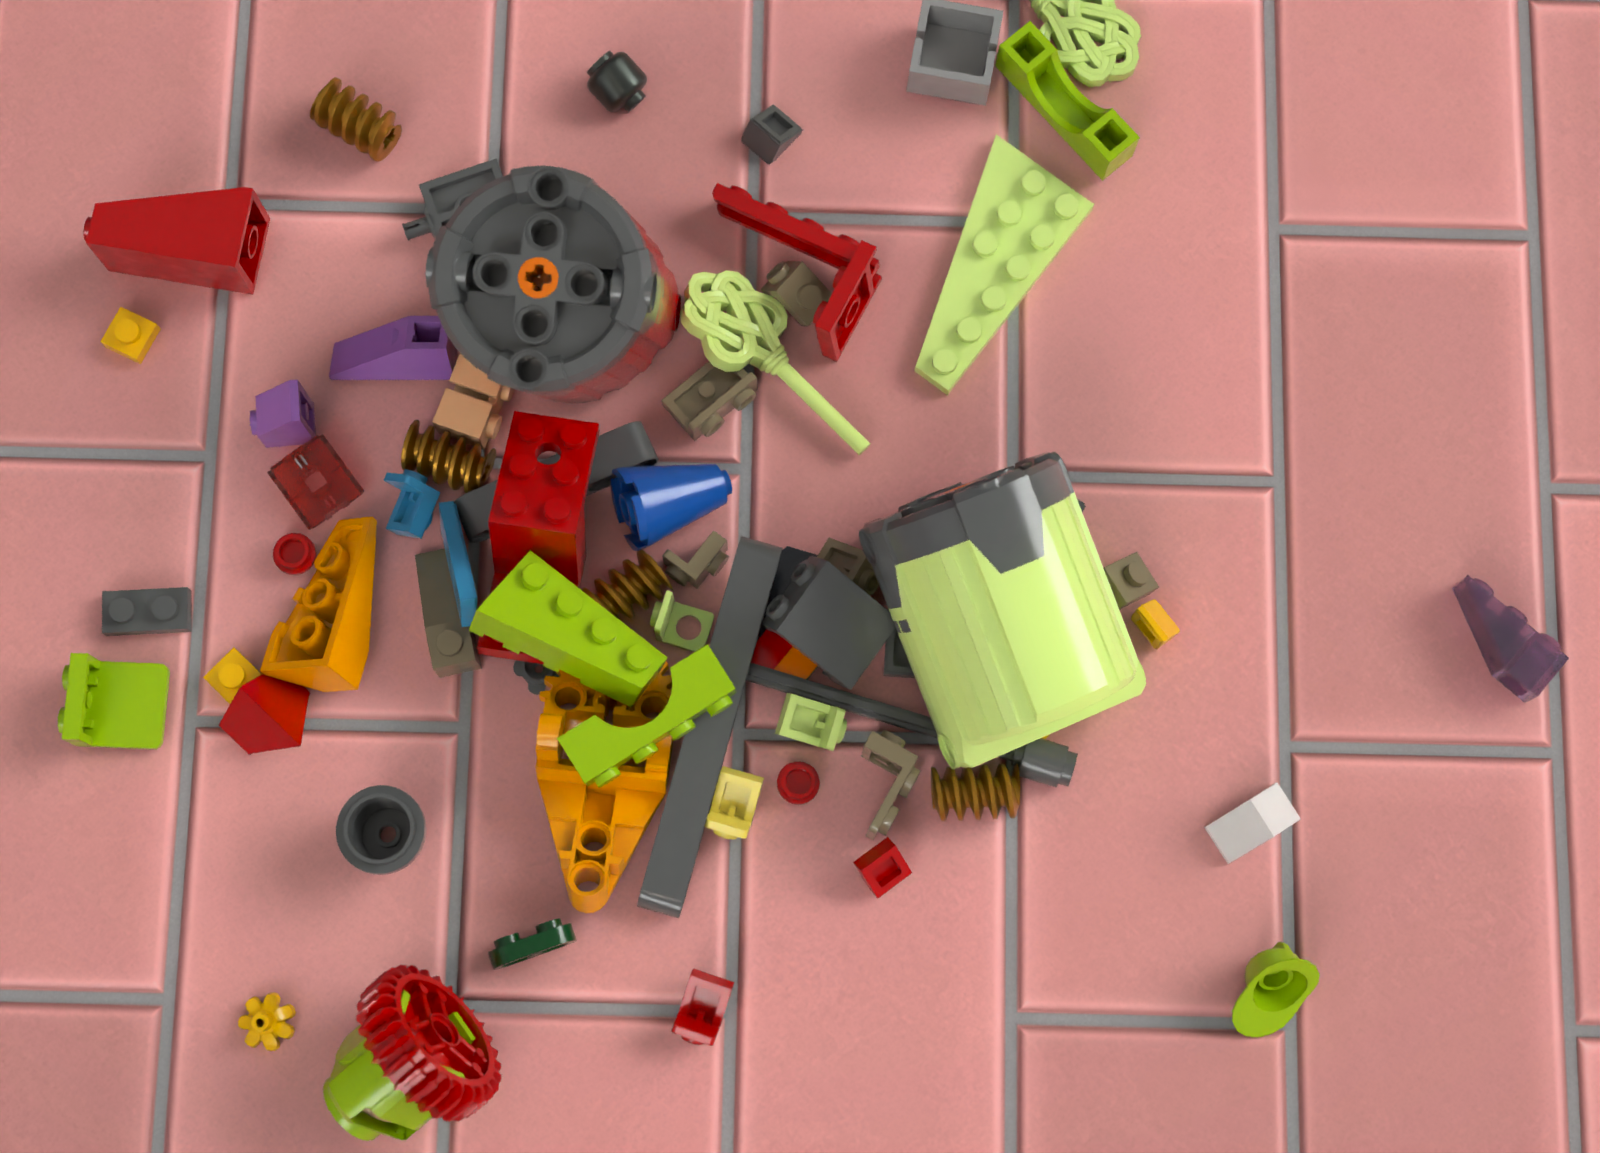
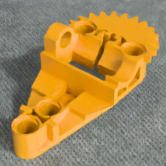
[535,662,674,913]

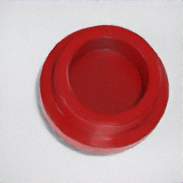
[273,533,316,575]
[777,761,820,805]

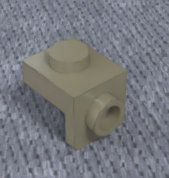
[761,261,832,326]
[662,530,729,588]
[1104,552,1159,610]

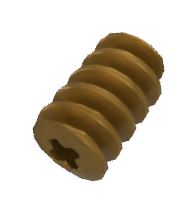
[310,77,402,162]
[401,420,496,493]
[581,549,674,620]
[931,763,1020,821]

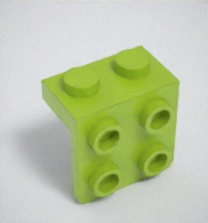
[58,653,170,749]

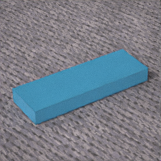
[439,501,478,627]

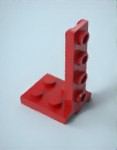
[712,183,882,362]

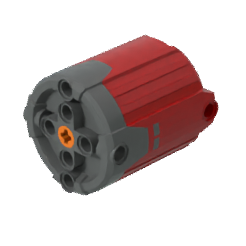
[426,166,681,403]

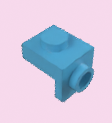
[384,469,441,539]

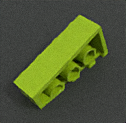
[468,550,668,707]

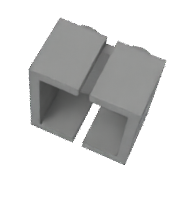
[906,0,1003,106]

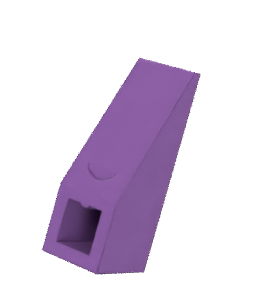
[329,316,458,380]

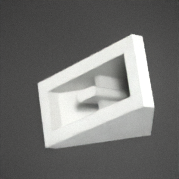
[1204,783,1301,864]

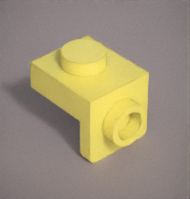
[705,766,764,839]

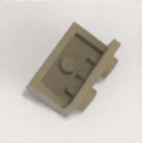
[662,361,758,441]

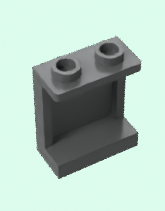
[762,556,896,690]

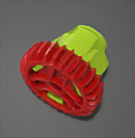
[323,964,502,1141]

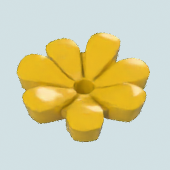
[238,992,296,1051]

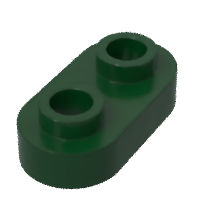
[488,918,577,970]

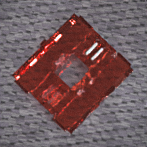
[267,434,364,530]

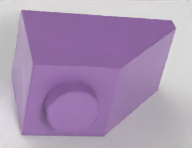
[250,379,316,448]

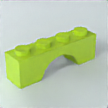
[995,21,1140,181]
[557,644,736,788]

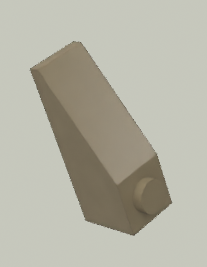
[415,548,482,678]

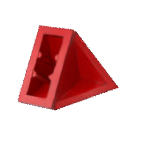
[219,674,311,755]

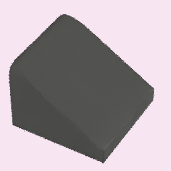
[741,104,803,164]

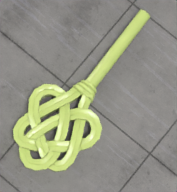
[1029,0,1141,87]
[680,270,870,455]

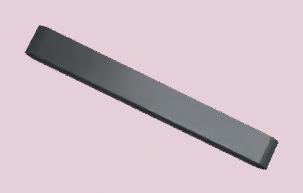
[637,536,783,918]

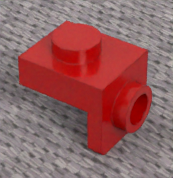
[671,968,735,1046]

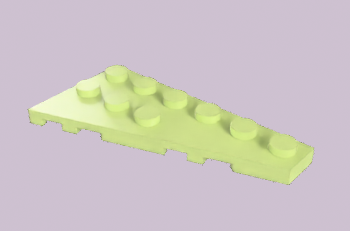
[915,134,1094,395]

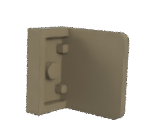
[861,730,921,840]

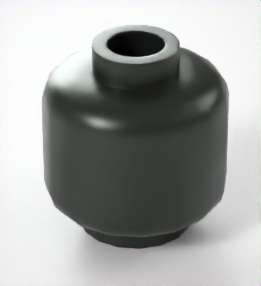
[587,50,647,112]

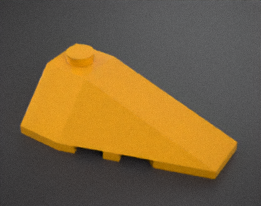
[260,516,377,692]

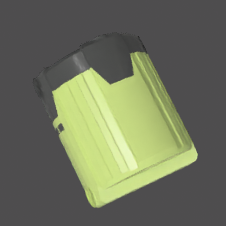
[859,452,1147,769]

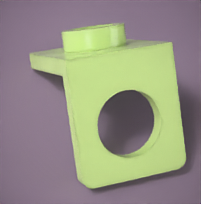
[650,590,714,652]

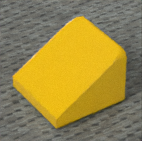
[1131,599,1180,649]

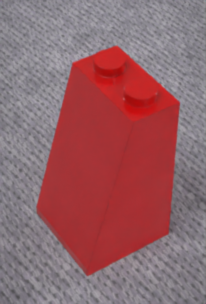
[83,187,271,295]

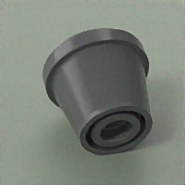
[336,785,426,875]

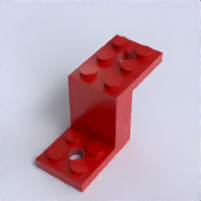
[477,411,599,664]

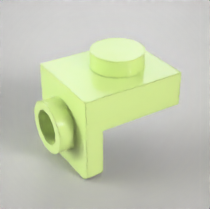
[775,693,847,751]

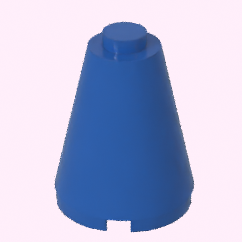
[610,464,732,551]

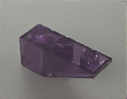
[1452,575,1569,703]

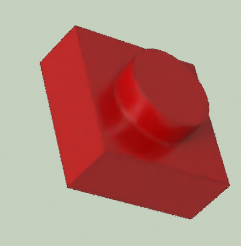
[853,837,912,898]

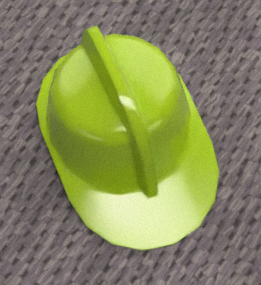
[1232,941,1320,1038]

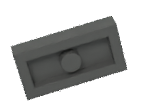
[102,587,192,636]

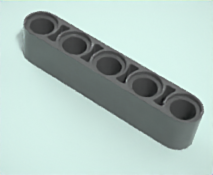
[454,421,659,543]

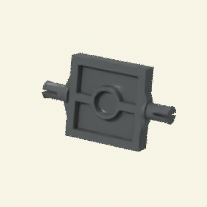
[402,158,503,241]

